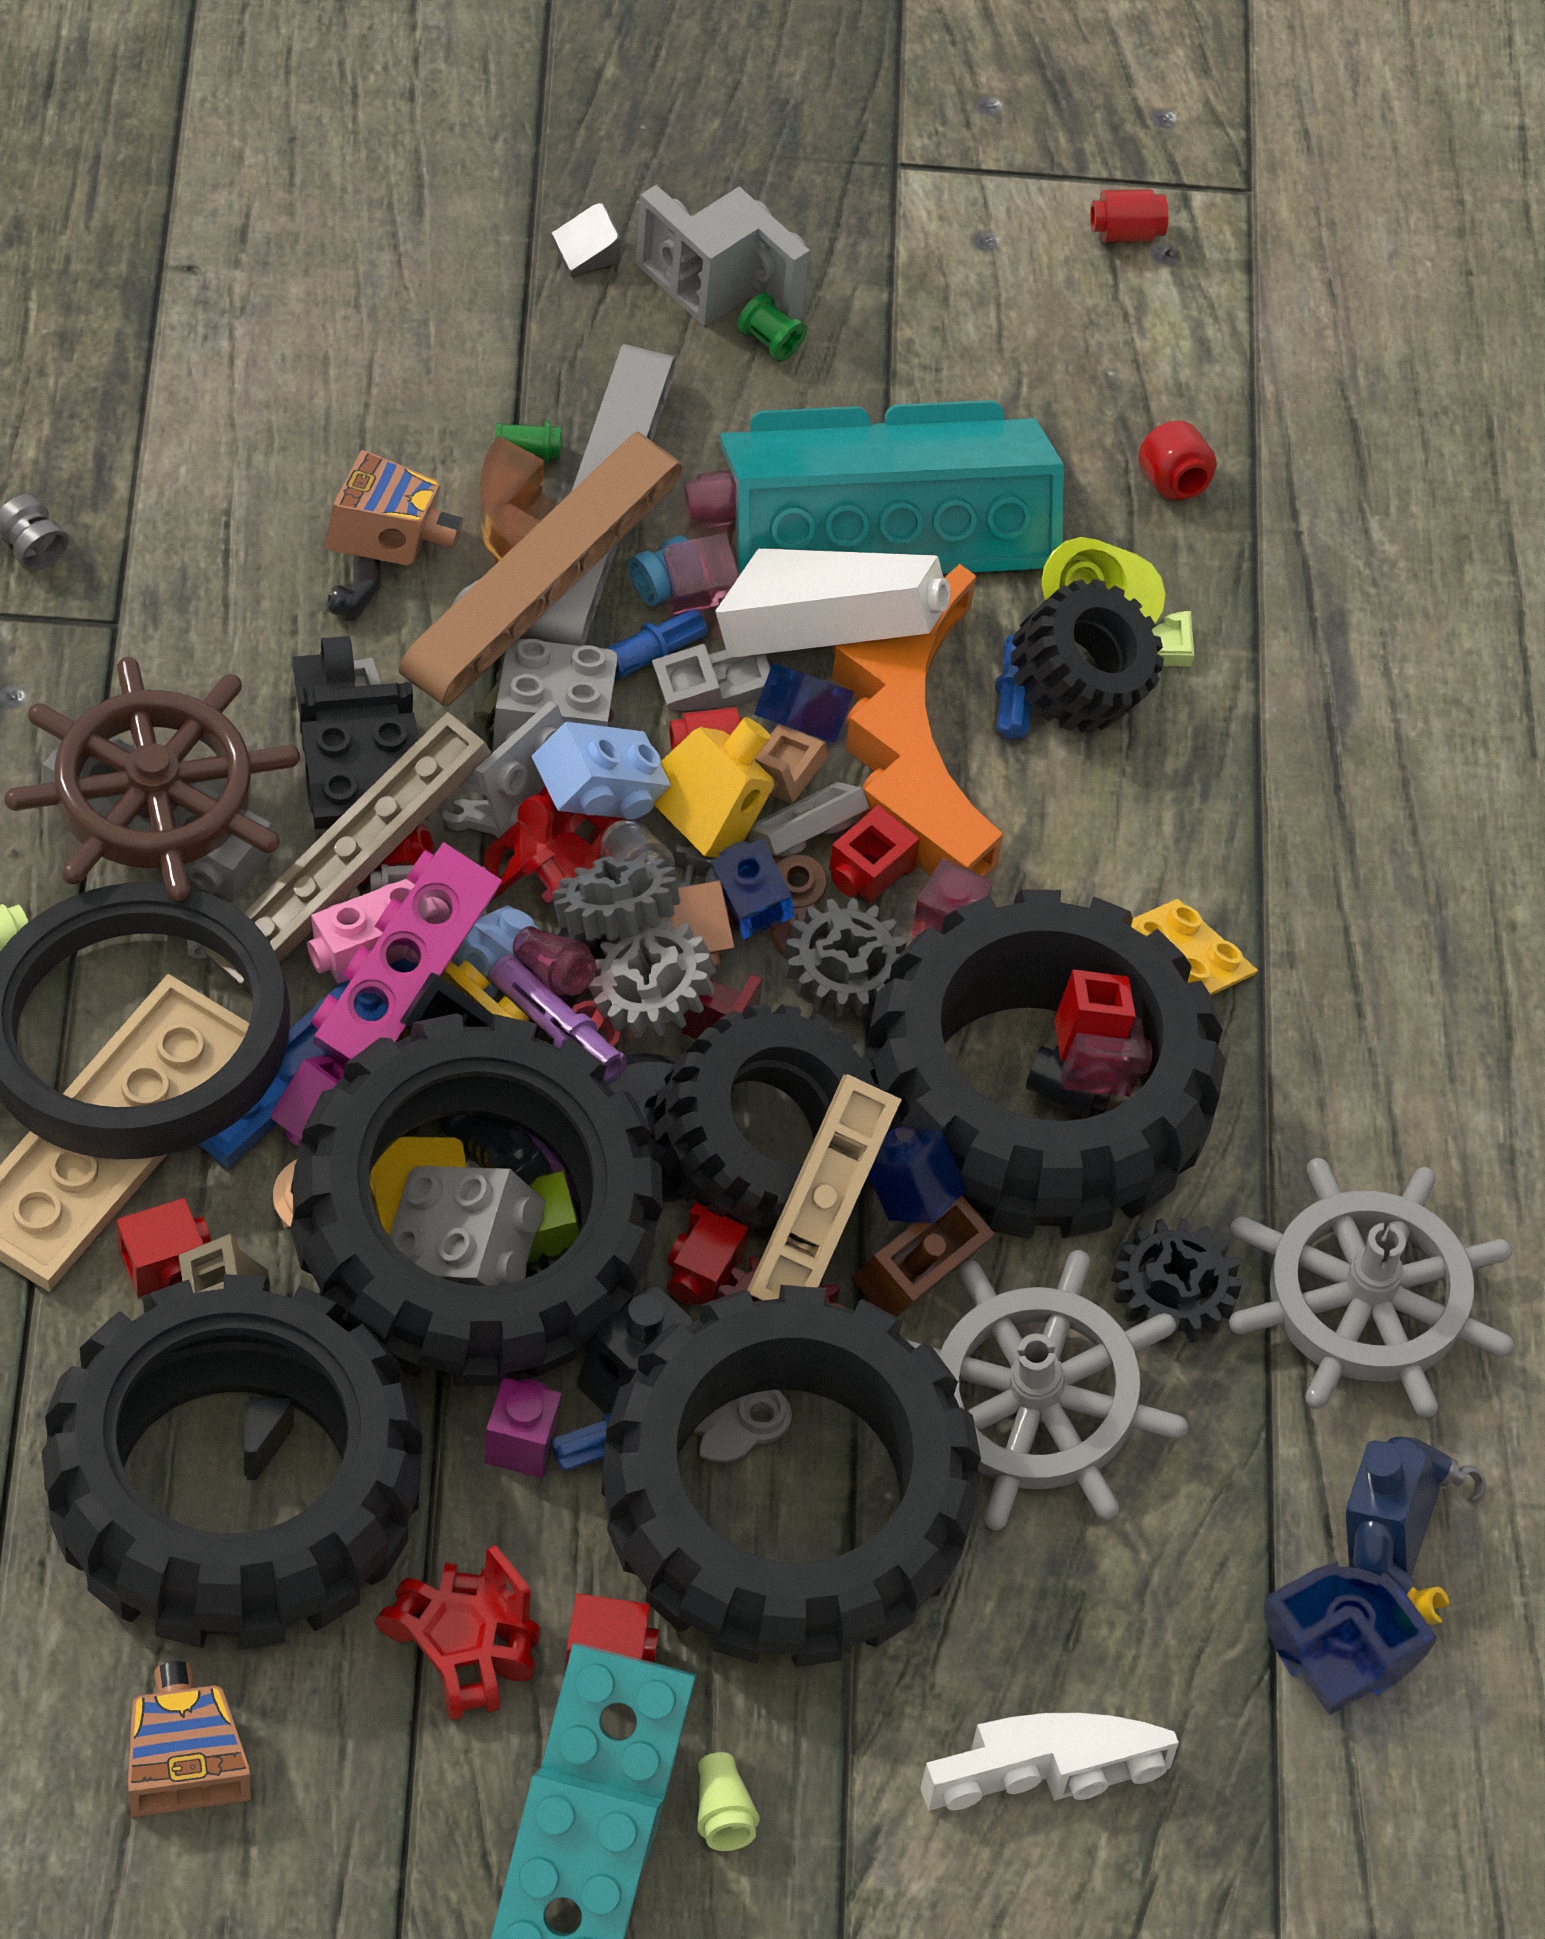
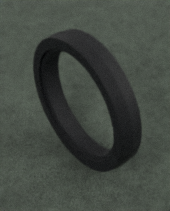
[0,882,290,1160]

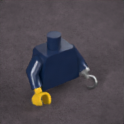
[1346,1437,1486,1627]

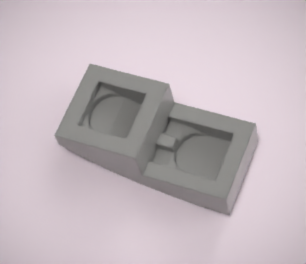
[652,644,778,711]

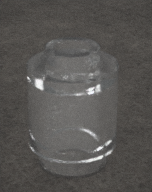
[601,820,675,869]

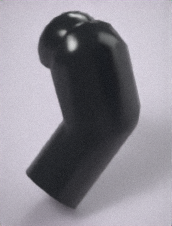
[326,556,381,620]

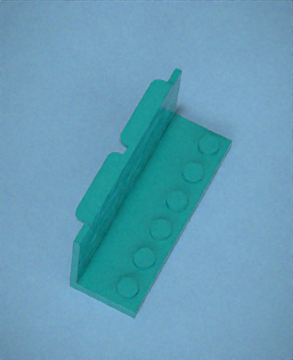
[719,400,1064,579]

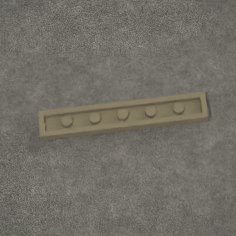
[204,711,491,994]

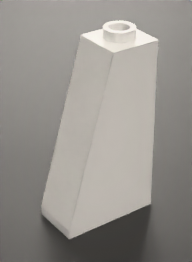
[716,549,951,657]

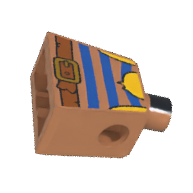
[325,450,463,565]
[128,1661,251,1817]

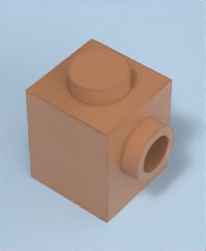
[653,880,734,967]

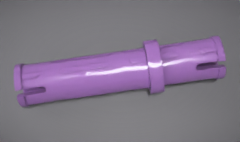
[488,955,627,1084]

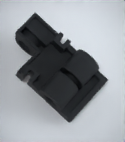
[292,636,428,830]

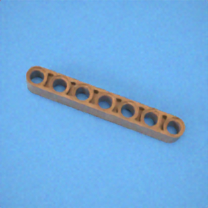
[399,432,683,707]

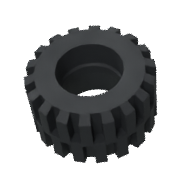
[1010,579,1164,733]

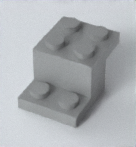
[635,184,810,327]

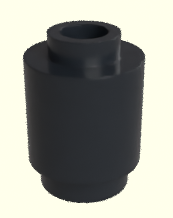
[1026,1045,1116,1118]

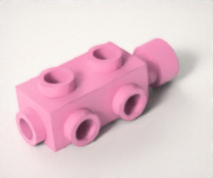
[307,879,482,984]

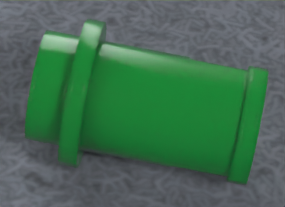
[495,421,562,464]

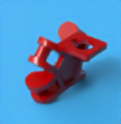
[484,786,625,905]
[375,1545,541,1721]

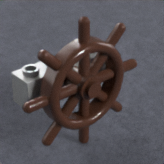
[4,657,300,902]

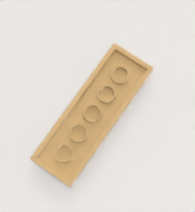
[0,974,250,1292]

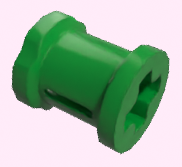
[737,292,808,362]

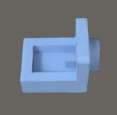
[453,905,551,998]

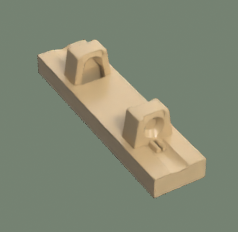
[747,1074,902,1301]

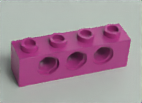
[310,842,502,1064]

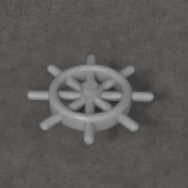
[1229,1158,1514,1418]
[905,1250,1189,1530]

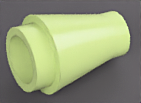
[697,1752,760,1851]

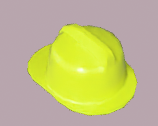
[1041,537,1166,624]

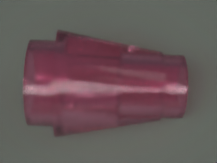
[513,926,597,995]

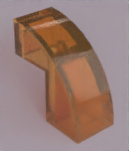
[479,436,544,563]

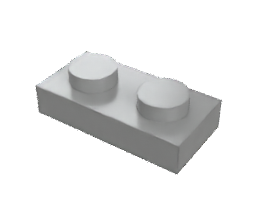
[747,781,870,858]

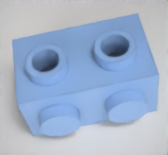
[531,722,671,820]

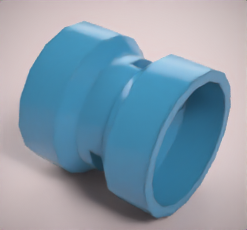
[628,535,703,607]

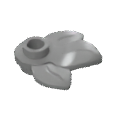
[693,1390,792,1463]

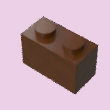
[851,1189,995,1318]

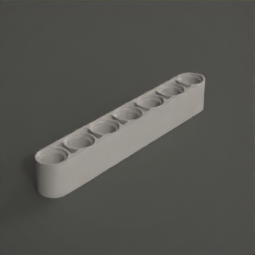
[527,344,676,646]

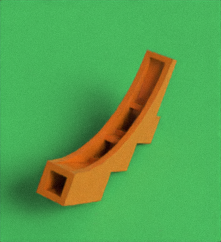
[831,564,1003,899]

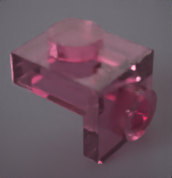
[1061,1017,1152,1097]

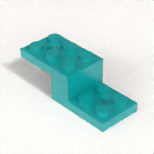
[491,1642,697,1939]

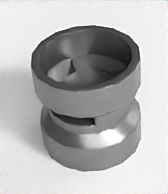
[0,493,69,571]

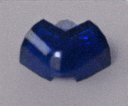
[1264,1561,1437,1715]

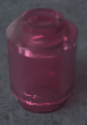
[684,469,736,528]

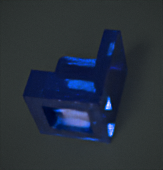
[754,663,854,743]

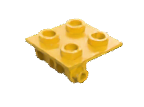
[1131,899,1258,996]

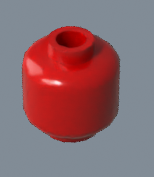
[1138,420,1217,501]

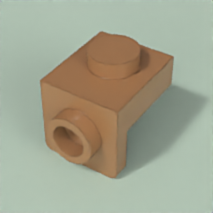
[755,724,829,804]

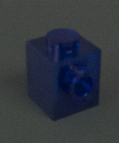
[711,838,794,940]
[869,1126,967,1224]

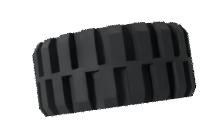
[654,1004,891,1241]

